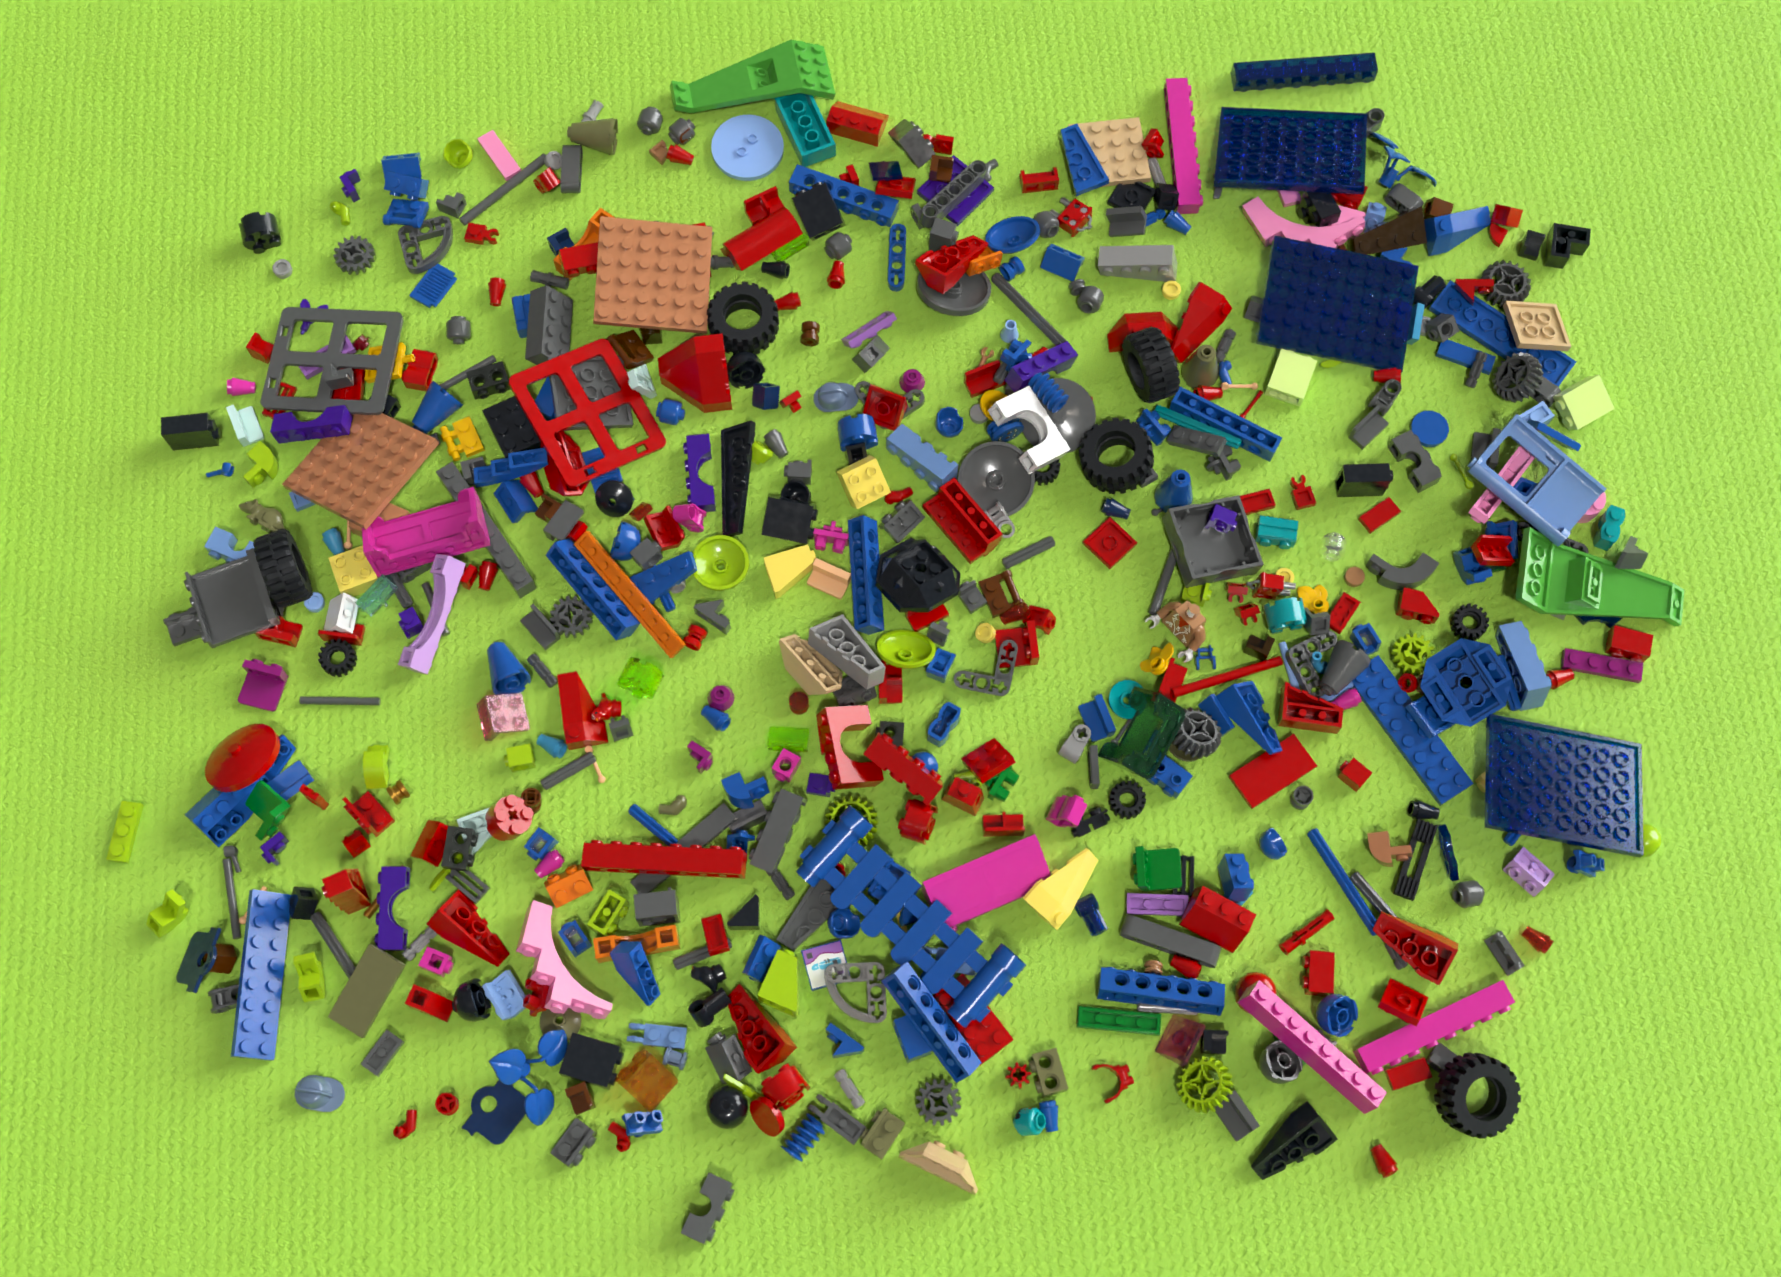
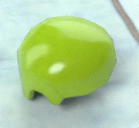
[443,139,473,169]
[1629,824,1661,857]

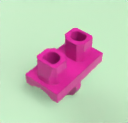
[813,521,849,554]

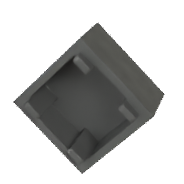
[633,887,680,927]

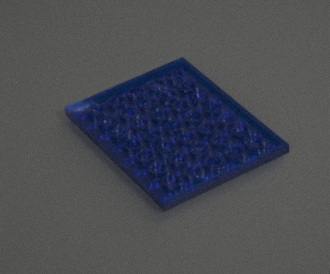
[1214,107,1367,194]
[1255,235,1419,373]
[1485,714,1644,858]

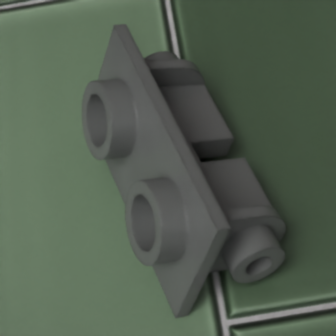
[1484,931,1525,976]

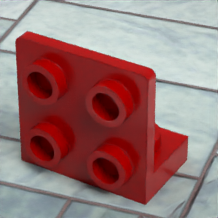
[995,620,1040,668]
[342,791,395,837]

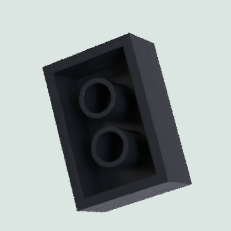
[482,396,541,458]

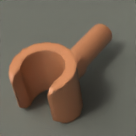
[977,347,994,368]

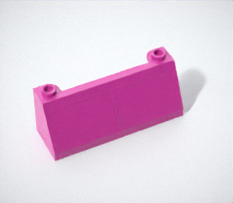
[362,487,490,577]
[922,834,1051,932]

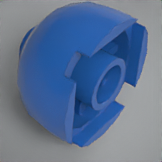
[610,521,642,561]
[1316,994,1358,1037]

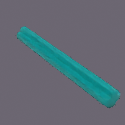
[1154,405,1242,449]

